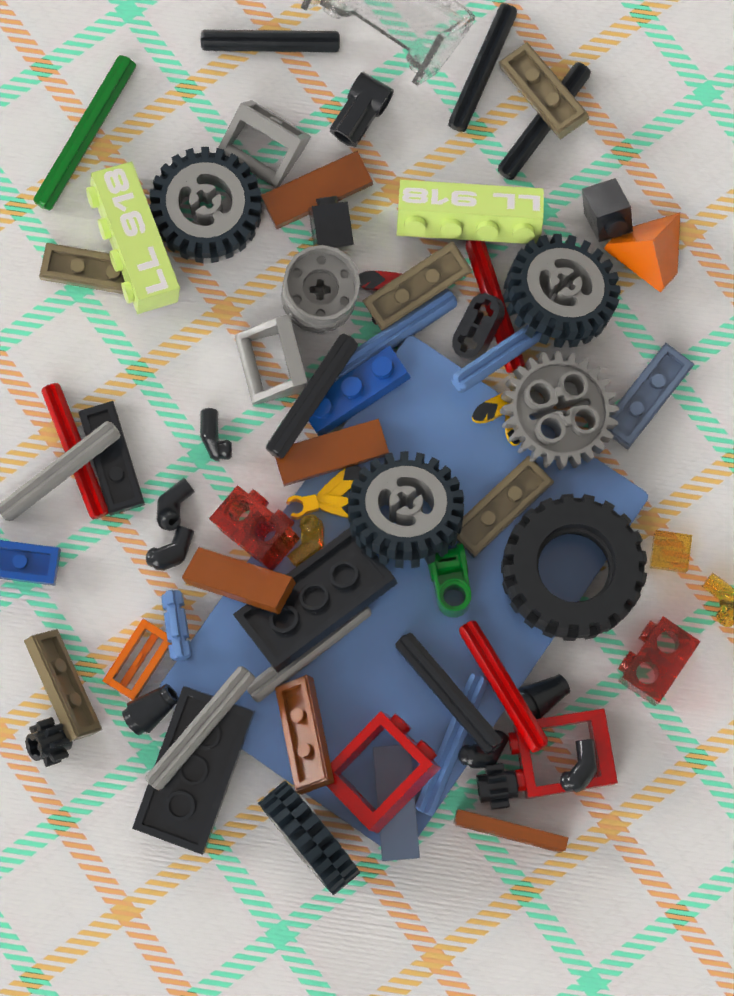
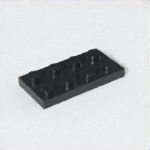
[233,528,398,673]
[132,686,255,855]

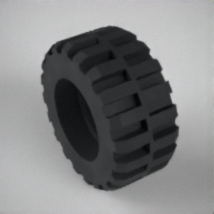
[501,493,647,641]

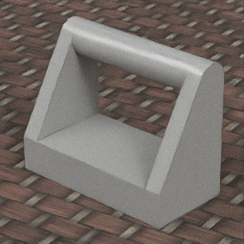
[218,100,311,188]
[235,314,307,405]

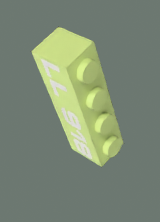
[86,161,180,314]
[396,179,544,244]

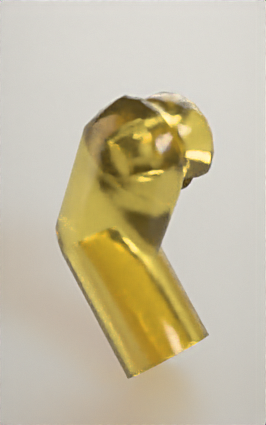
[287,514,325,568]
[702,572,734,627]

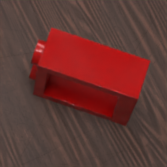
[508,708,618,799]
[326,711,441,833]

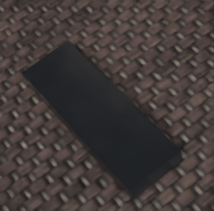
[78,401,145,516]

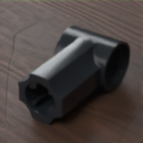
[330,72,394,147]

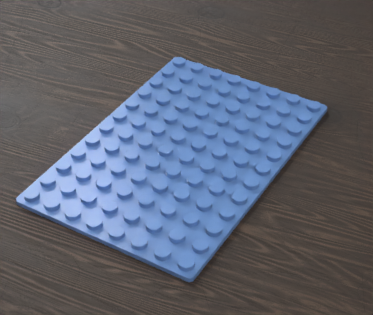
[160,336,648,846]

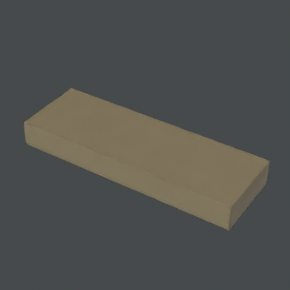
[498,42,589,140]
[362,241,472,331]
[39,243,125,294]
[457,455,554,558]
[24,629,102,742]

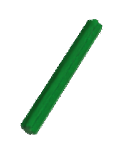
[33,55,136,211]

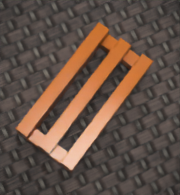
[102,619,172,700]

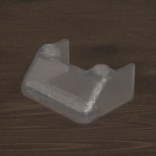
[301,0,475,86]

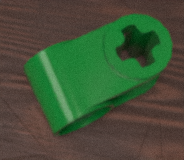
[428,543,471,618]

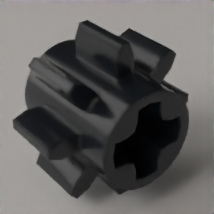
[25,717,73,767]
[476,763,518,810]

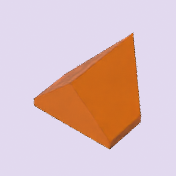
[603,212,681,292]

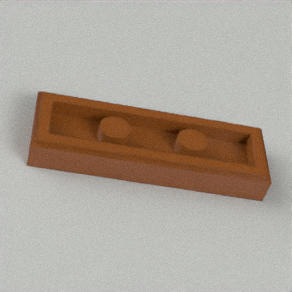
[261,151,373,230]
[275,418,389,487]
[182,547,296,614]
[275,675,334,795]
[453,809,569,853]

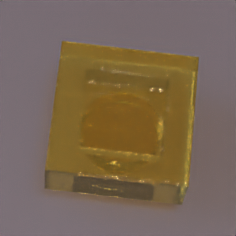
[649,530,692,573]

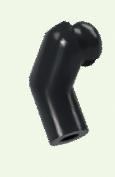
[200,408,232,462]
[156,478,195,531]
[146,526,195,571]
[458,730,509,769]
[560,739,598,792]

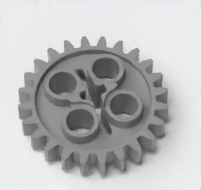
[499,350,619,470]

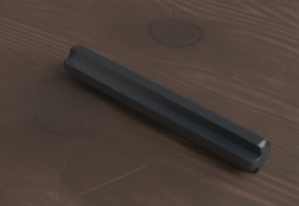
[448,3,517,132]
[200,30,340,52]
[498,62,591,180]
[266,334,358,459]
[395,633,502,754]

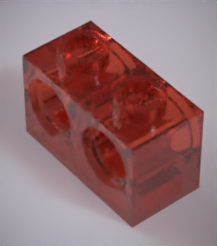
[209,485,300,571]
[618,616,701,706]

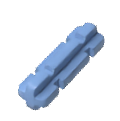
[161,590,192,661]

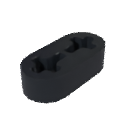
[452,293,505,360]

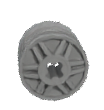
[281,245,360,333]

